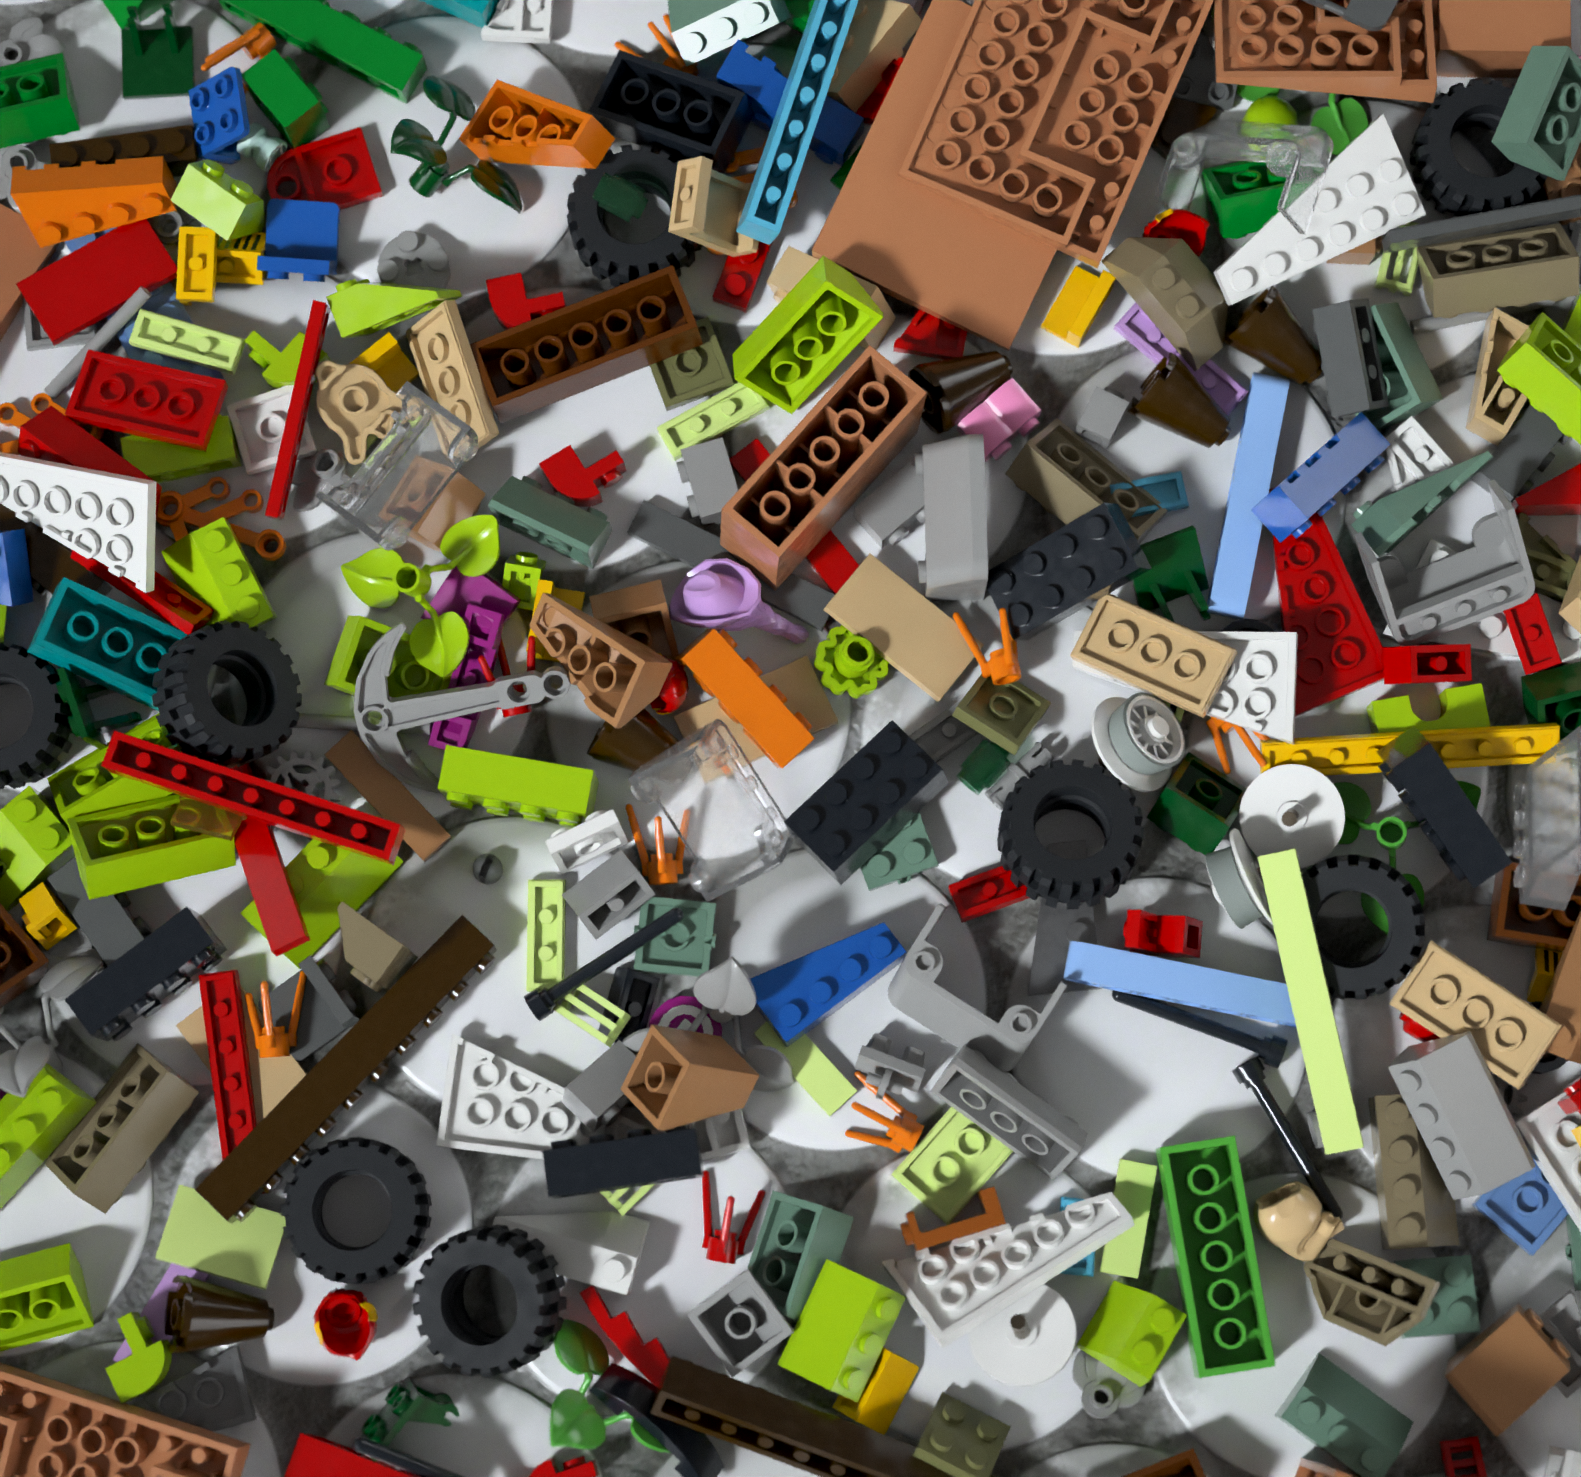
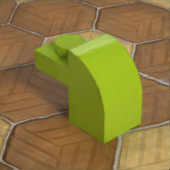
[244,330,331,389]
[105,1312,172,1403]

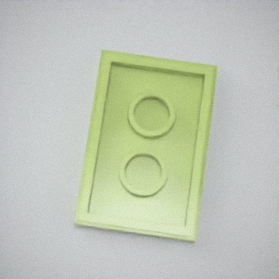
[891,1107,1013,1225]
[155,1184,286,1290]

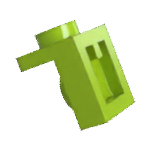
[502,551,546,611]

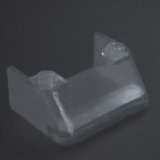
[1155,120,1334,234]

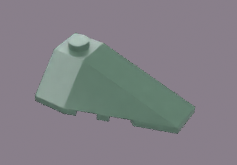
[1351,451,1494,557]

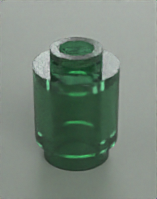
[592,172,649,222]
[956,740,1011,795]

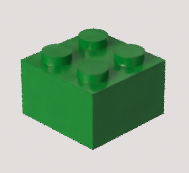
[242,49,330,148]

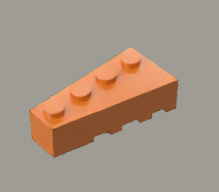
[459,80,615,169]
[10,156,177,248]
[674,628,815,769]

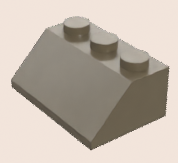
[338,902,418,993]

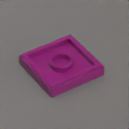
[421,566,521,627]

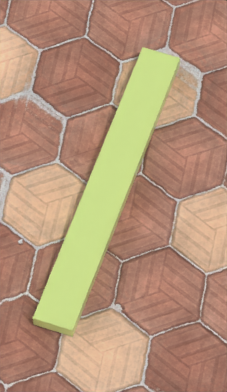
[1258,848,1364,1155]

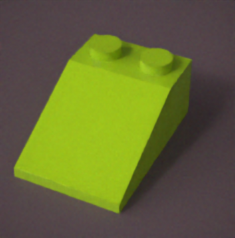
[326,278,462,338]
[324,616,452,697]
[0,786,75,912]

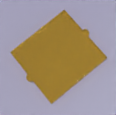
[170,795,248,841]

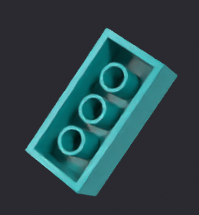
[27,577,187,711]

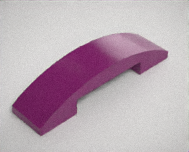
[428,603,504,750]

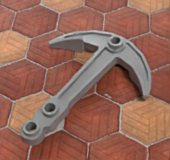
[353,622,571,793]

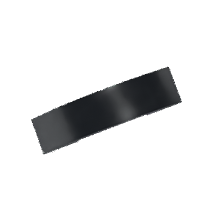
[590,1363,724,1477]

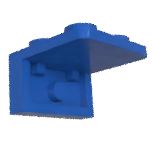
[188,67,250,165]
[257,199,340,282]

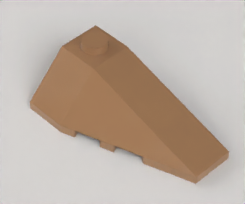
[529,593,673,728]
[1539,911,1581,1064]

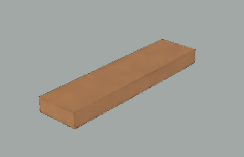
[324,730,452,862]

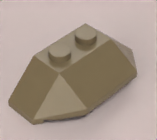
[1101,237,1228,371]
[1303,1238,1440,1347]

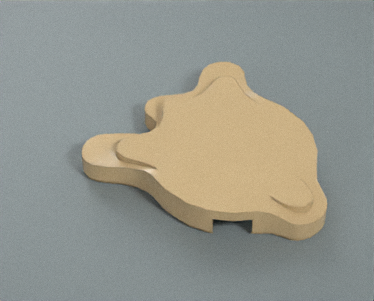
[315,360,417,465]

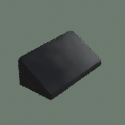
[598,967,660,1044]

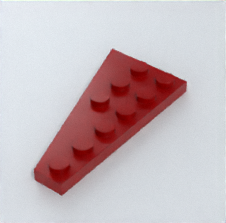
[1268,486,1384,717]

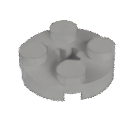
[377,231,450,289]

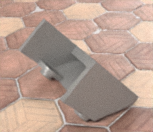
[915,434,988,601]
[1354,479,1535,646]
[888,903,1068,1072]

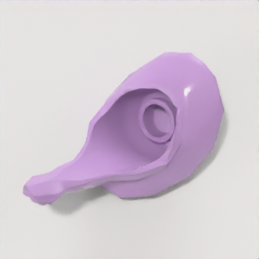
[669,558,809,644]

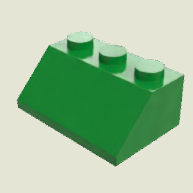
[0,52,80,149]
[1203,148,1322,239]

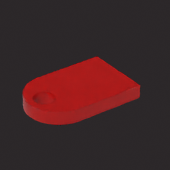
[267,127,383,210]

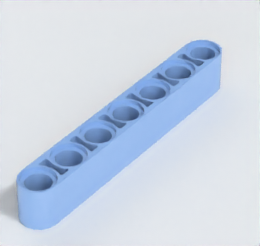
[1207,372,1290,620]
[1063,941,1297,1028]

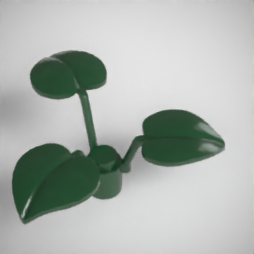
[391,76,522,214]

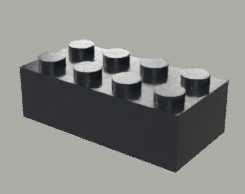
[588,50,755,174]
[986,503,1152,640]
[784,720,949,885]
[1376,726,1512,888]
[65,906,227,1041]
[542,1124,704,1199]

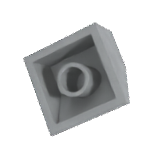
[687,1269,794,1378]

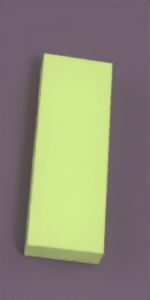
[129,308,245,376]
[657,382,769,461]
[526,880,566,992]
[754,1021,857,1117]
[1099,1159,1157,1279]

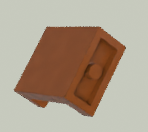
[900,1186,1006,1251]

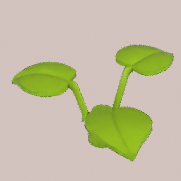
[341,515,500,678]

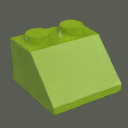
[171,159,265,241]
[1076,1281,1187,1387]

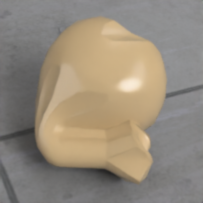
[1253,1181,1345,1261]

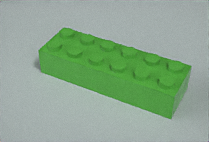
[1155,1136,1276,1378]

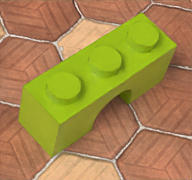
[1366,683,1490,734]

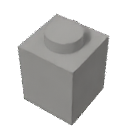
[1075,386,1129,449]

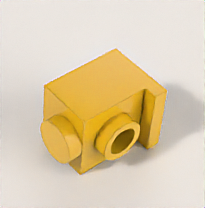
[18,882,77,950]

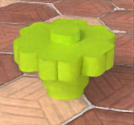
[814,625,889,699]

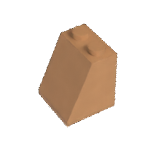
[620,1024,760,1131]
[1445,1303,1571,1437]

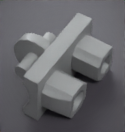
[854,1033,926,1100]

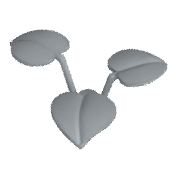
[622,956,795,1092]
[0,957,105,1098]

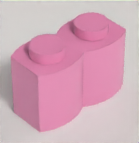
[957,378,1041,462]

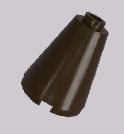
[1223,286,1323,385]
[908,350,1013,434]
[1127,352,1232,448]
[586,708,694,784]
[164,1275,275,1353]

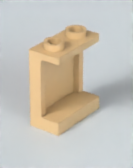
[668,156,759,257]

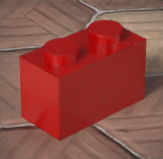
[1383,644,1472,684]

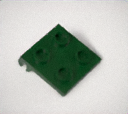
[121,4,195,100]
[1132,525,1211,622]
[56,667,142,750]
[361,1377,459,1462]

